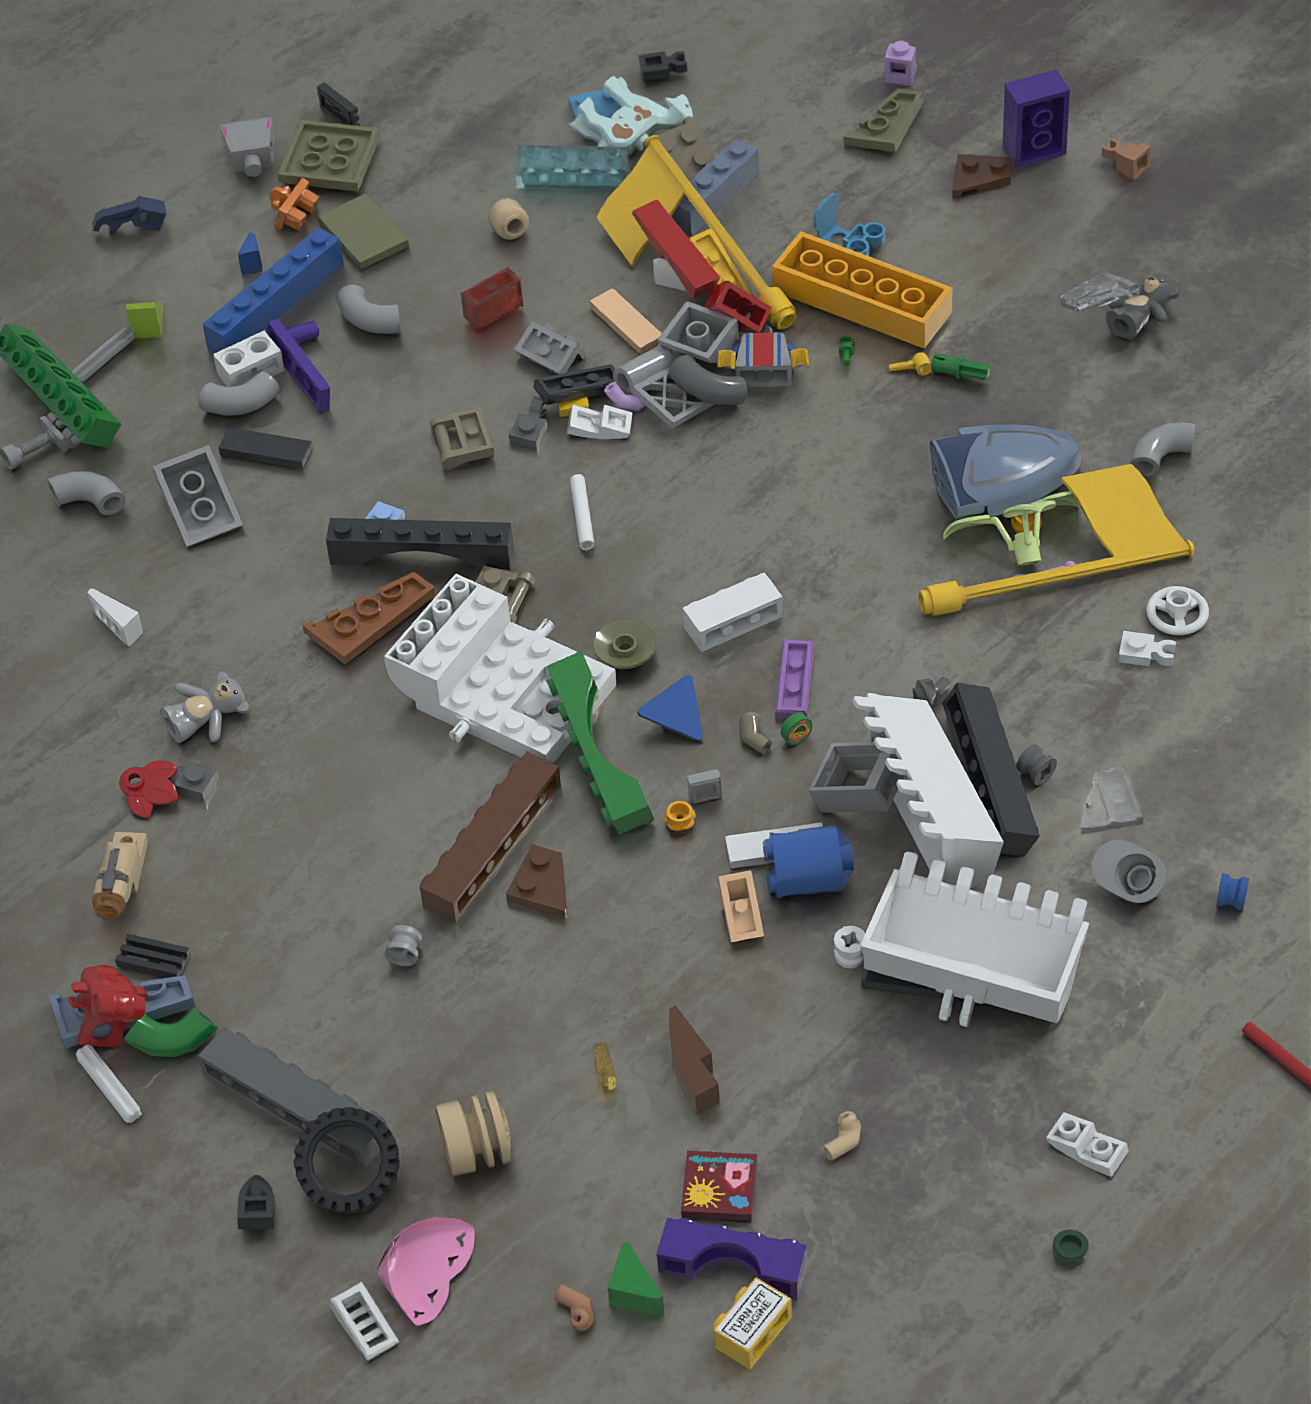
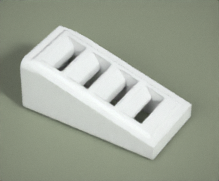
[87,588,143,646]
[330,1282,399,1362]

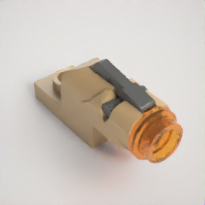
[92,832,148,920]

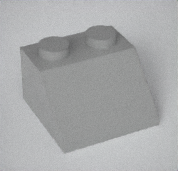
[658,301,740,363]

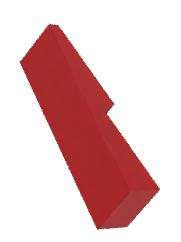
[632,199,720,299]

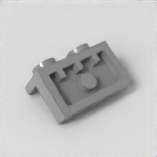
[514,321,586,375]

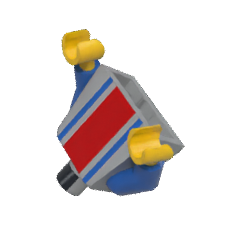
[717,325,809,387]

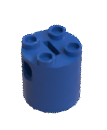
[763,825,854,899]

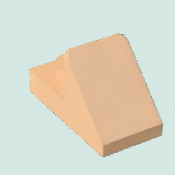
[718,870,764,942]

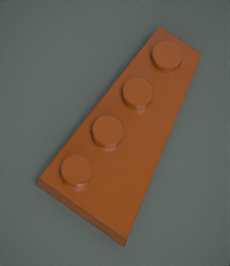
[303,572,436,665]

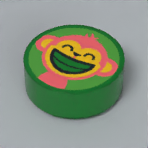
[780,713,812,745]

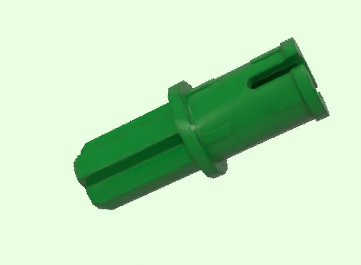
[931,353,991,381]

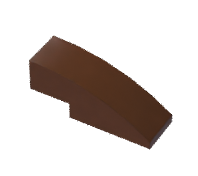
[669,1005,720,1115]

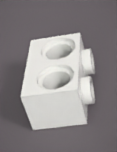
[213,331,284,387]

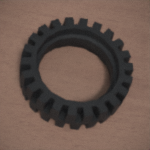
[293,1107,400,1214]

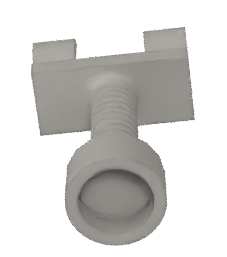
[0,411,81,470]

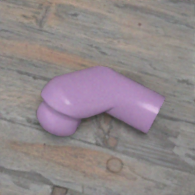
[604,382,646,412]

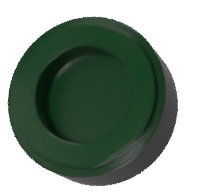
[1052,1229,1089,1267]

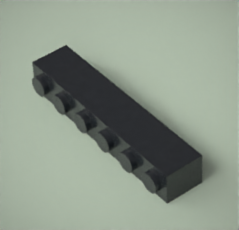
[942,682,1040,856]

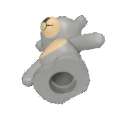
[160,671,249,743]

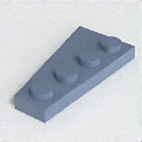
[48,975,195,1049]

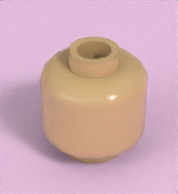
[489,199,529,240]

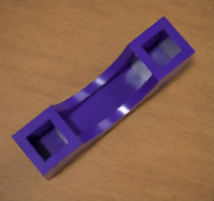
[656,1217,807,1300]

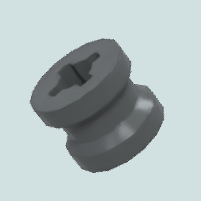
[1016,744,1057,785]

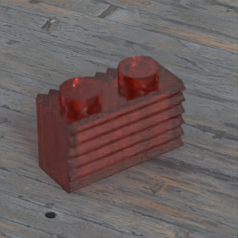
[460,267,524,330]

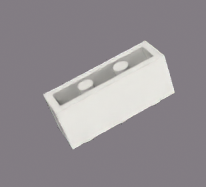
[682,572,783,652]

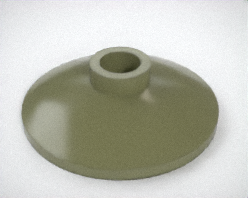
[593,619,656,669]

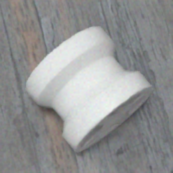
[834,926,865,969]

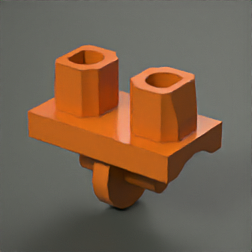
[269,178,319,230]

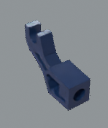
[92,196,166,234]

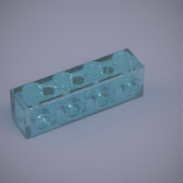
[515,145,630,190]

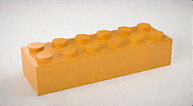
[772,231,952,349]

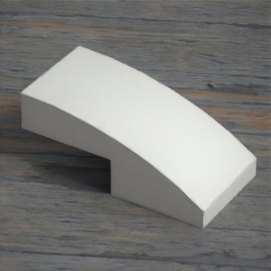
[567,405,632,439]

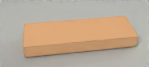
[590,288,662,355]

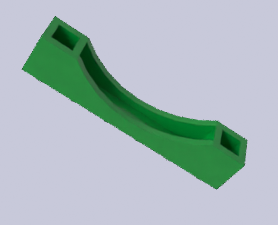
[546,651,655,835]

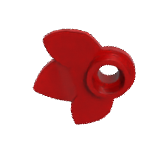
[119,760,179,819]

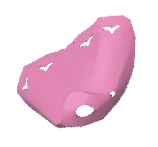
[377,1217,475,1325]

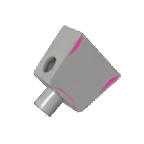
[220,117,275,177]

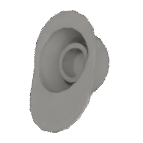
[1091,840,1167,903]

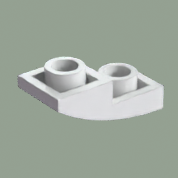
[1046,1112,1129,1177]

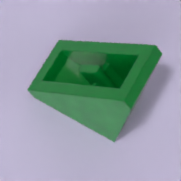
[607,1242,665,1317]

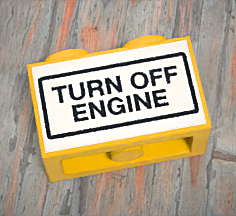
[712,1278,792,1370]

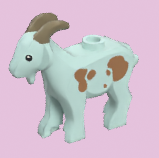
[568,75,693,158]

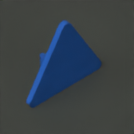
[637,675,703,741]

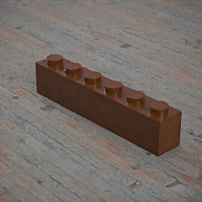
[419,752,561,923]

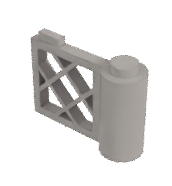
[613,345,714,428]

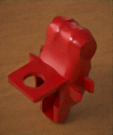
[67,965,148,1048]

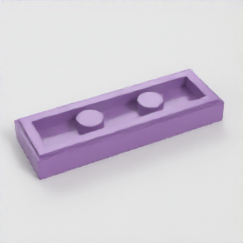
[775,639,814,719]

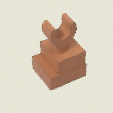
[1102,138,1151,181]

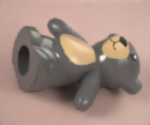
[1106,277,1180,339]

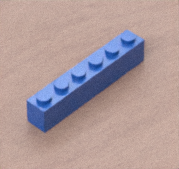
[202,228,344,353]

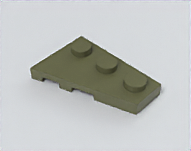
[843,89,924,152]

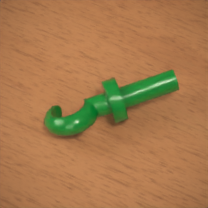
[839,336,855,366]

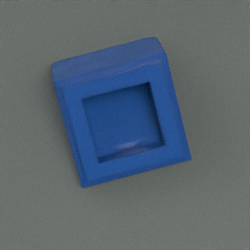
[238,232,263,275]

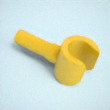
[889,352,932,376]

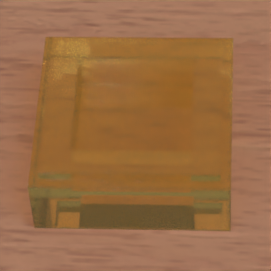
[593,1042,616,1091]

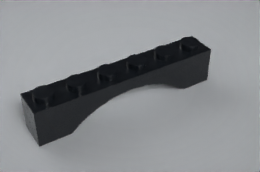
[326,518,514,570]

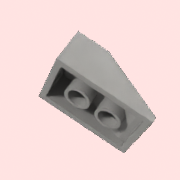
[153,445,243,548]

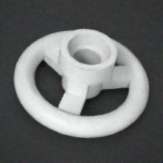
[1146,586,1209,636]

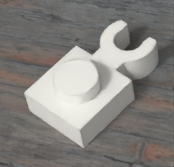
[1118,631,1176,667]

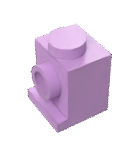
[885,41,917,86]

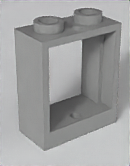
[808,742,905,813]

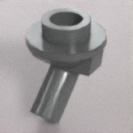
[912,677,951,708]

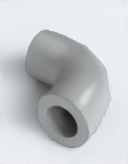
[337,285,401,334]
[198,372,280,416]
[1129,422,1195,477]
[47,471,126,515]

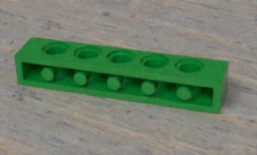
[0,323,122,448]

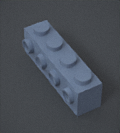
[671,139,759,237]

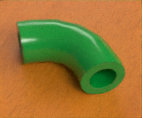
[123,1007,219,1058]

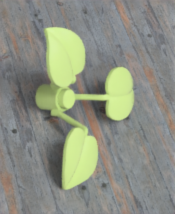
[943,491,1080,566]

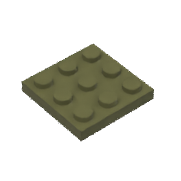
[278,120,380,191]

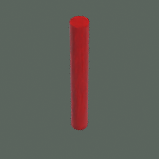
[1242,1021,1311,1088]

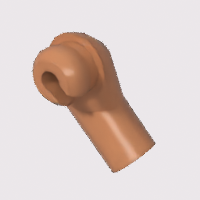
[555,1284,594,1331]

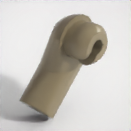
[739,711,772,754]

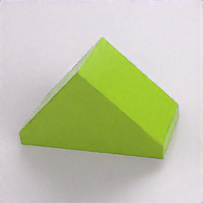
[126,302,163,339]

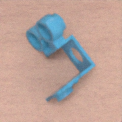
[813,192,885,256]

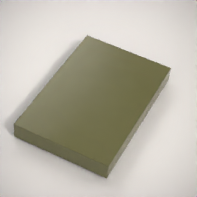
[318,193,409,270]

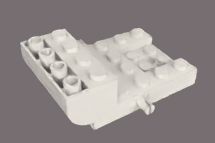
[384,574,617,763]

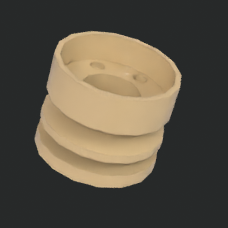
[435,1091,512,1177]

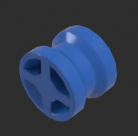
[1216,873,1249,911]

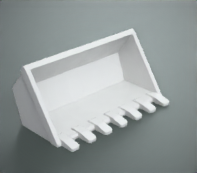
[852,693,1004,888]
[860,851,1090,1027]

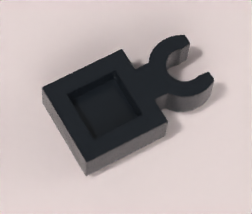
[638,51,687,81]

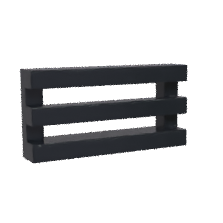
[317,82,360,126]
[115,934,191,978]

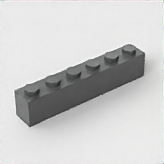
[198,1027,386,1170]

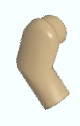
[823,1111,861,1161]

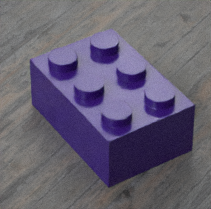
[1002,69,1070,168]

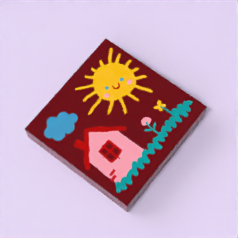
[681,1150,757,1221]

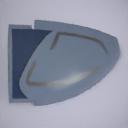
[930,424,1081,520]

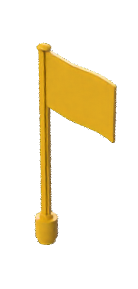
[597,135,797,330]
[918,464,1195,616]

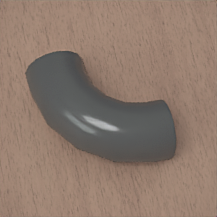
[668,355,748,405]

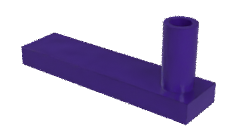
[268,319,331,413]

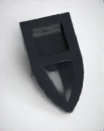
[237,1175,274,1230]

